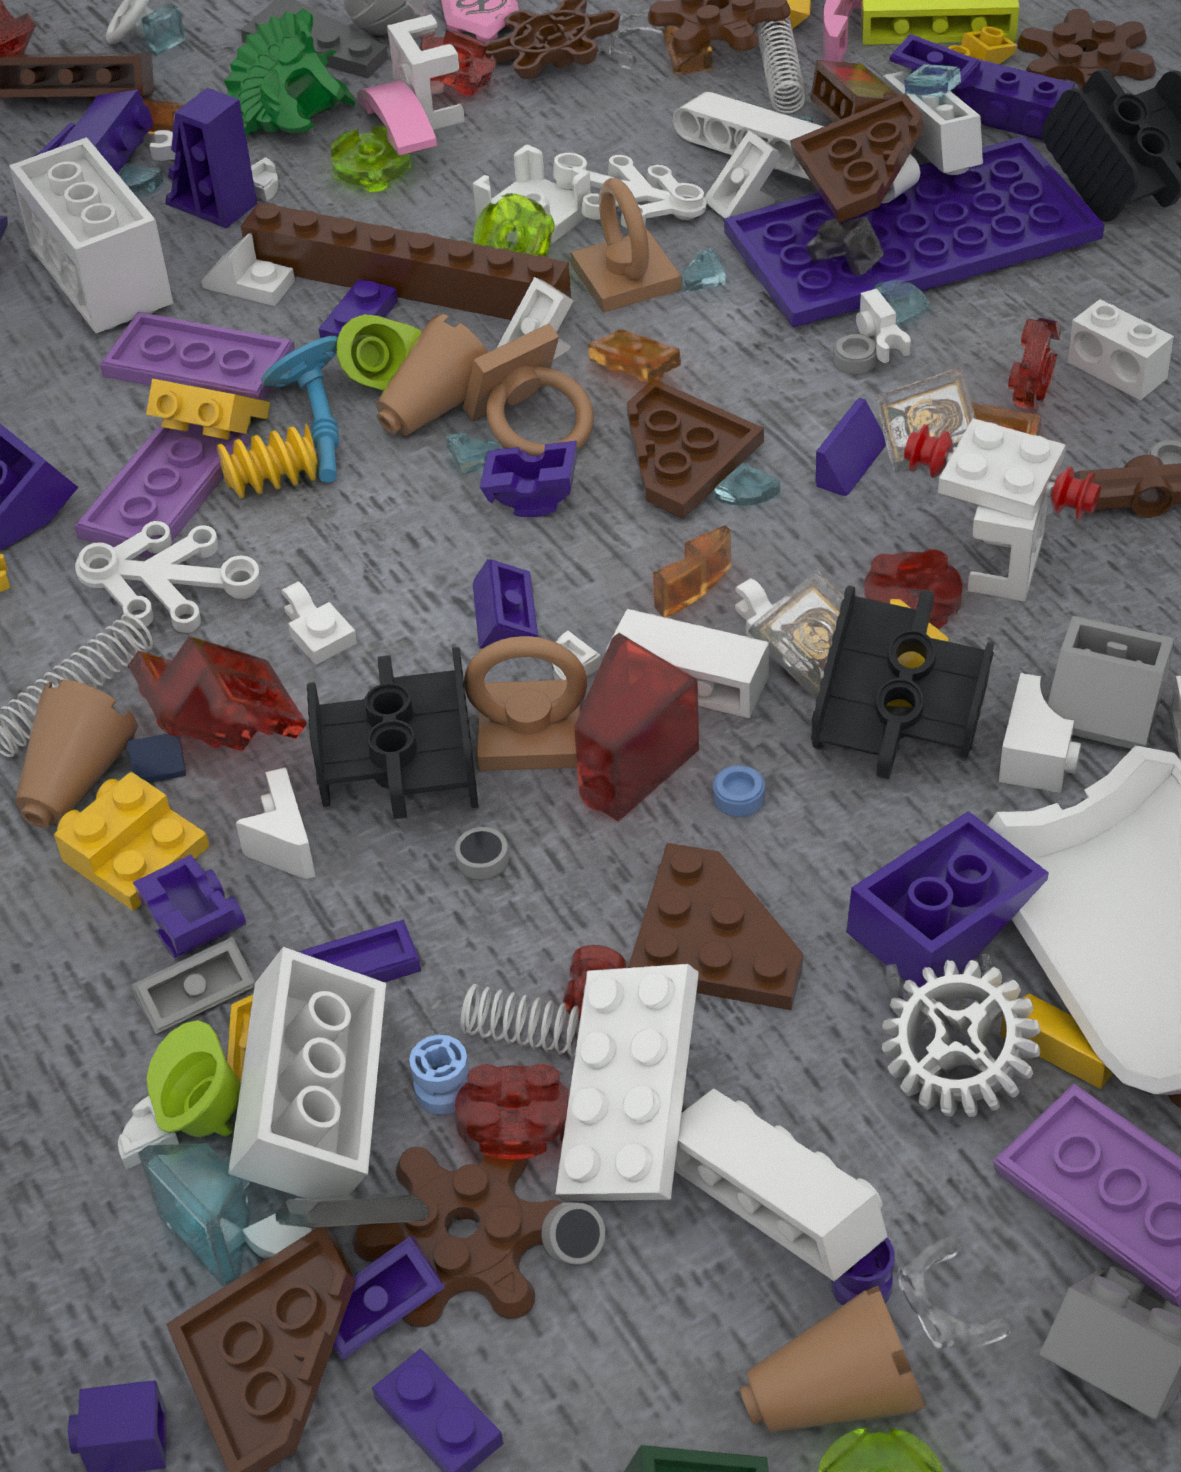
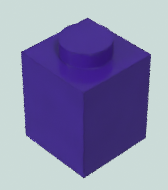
[68,1380,167,1472]

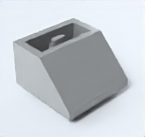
[1047,616,1174,749]
[1039,1267,1181,1420]

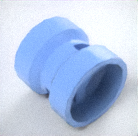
[409,1035,472,1115]

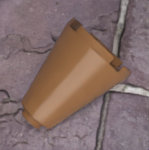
[376,314,488,436]
[15,680,138,828]
[740,1286,926,1433]

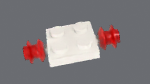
[904,418,1101,521]

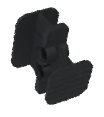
[1042,68,1181,222]
[811,586,994,779]
[307,647,479,820]

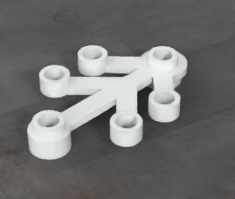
[553,153,707,229]
[75,521,261,633]

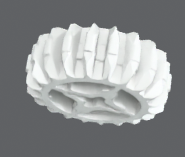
[882,960,1040,1117]

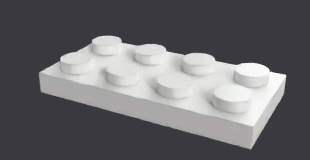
[555,964,699,1201]

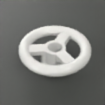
[106,0,158,45]

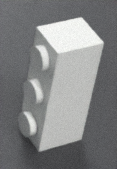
[606,609,769,719]

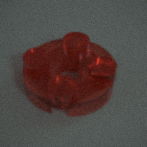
[419,31,496,96]
[1008,318,1061,411]
[864,549,963,629]
[455,1063,570,1160]

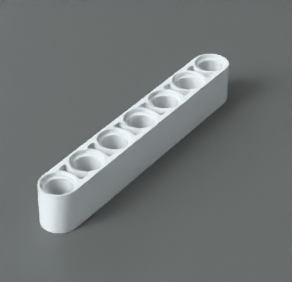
[673,92,920,203]

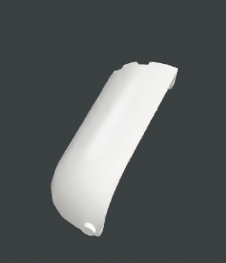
[988,745,1181,1095]

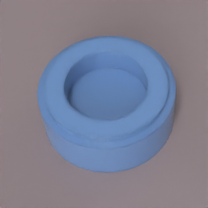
[713,765,765,817]

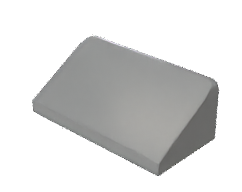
[131,937,255,1035]

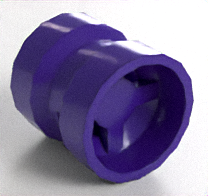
[832,1238,895,1305]

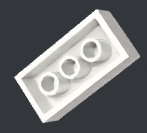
[228,947,386,1208]

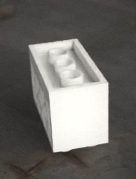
[9,137,173,333]

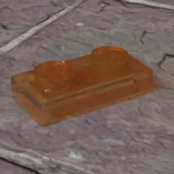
[588,329,681,382]

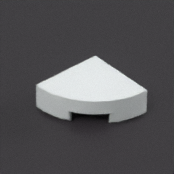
[251,157,279,202]
[552,630,601,680]
[118,1096,179,1170]
[243,1203,312,1259]

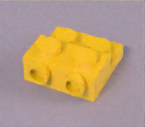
[146,379,270,440]
[54,772,210,911]

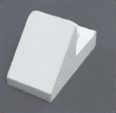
[705,130,783,218]
[201,233,295,306]
[497,277,574,360]
[236,767,316,879]

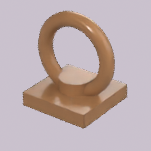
[570,178,682,313]
[463,323,594,456]
[464,636,587,771]

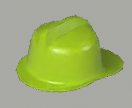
[336,314,422,391]
[146,1020,241,1138]

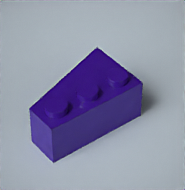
[165,88,258,228]

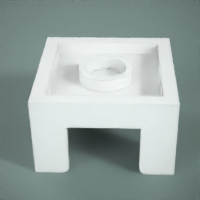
[387,14,465,130]
[473,144,591,254]
[968,495,1048,601]

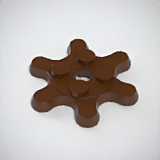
[481,0,620,79]
[648,0,791,54]
[1017,9,1156,91]
[352,1138,562,1328]

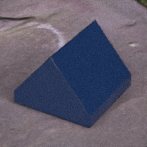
[126,732,186,783]

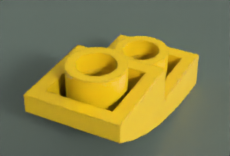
[948,26,1018,64]

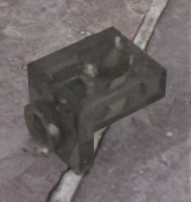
[806,216,883,276]

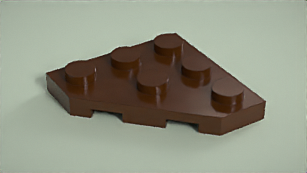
[790,93,925,223]
[627,378,764,519]
[628,843,803,1010]
[166,1224,356,1472]

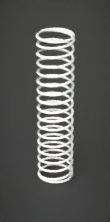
[756,16,806,114]
[0,613,153,757]
[461,984,579,1058]

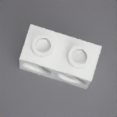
[1068,299,1174,400]

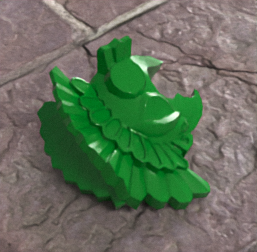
[224,8,356,135]

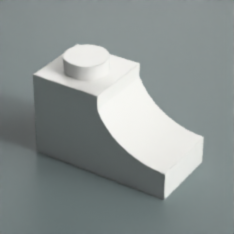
[999,673,1081,793]

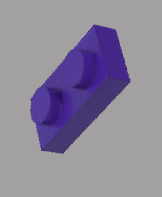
[319,279,398,338]
[372,1348,503,1472]

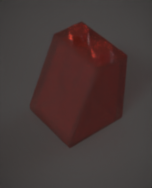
[574,633,699,822]

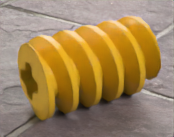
[217,423,318,499]

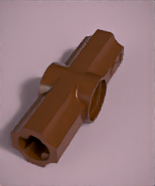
[1074,455,1181,518]

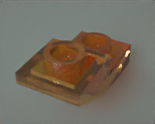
[653,525,731,618]

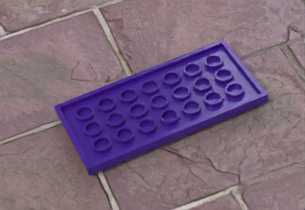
[724,136,1104,327]

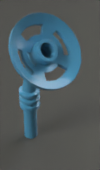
[261,336,339,483]

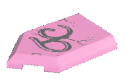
[441,0,519,43]

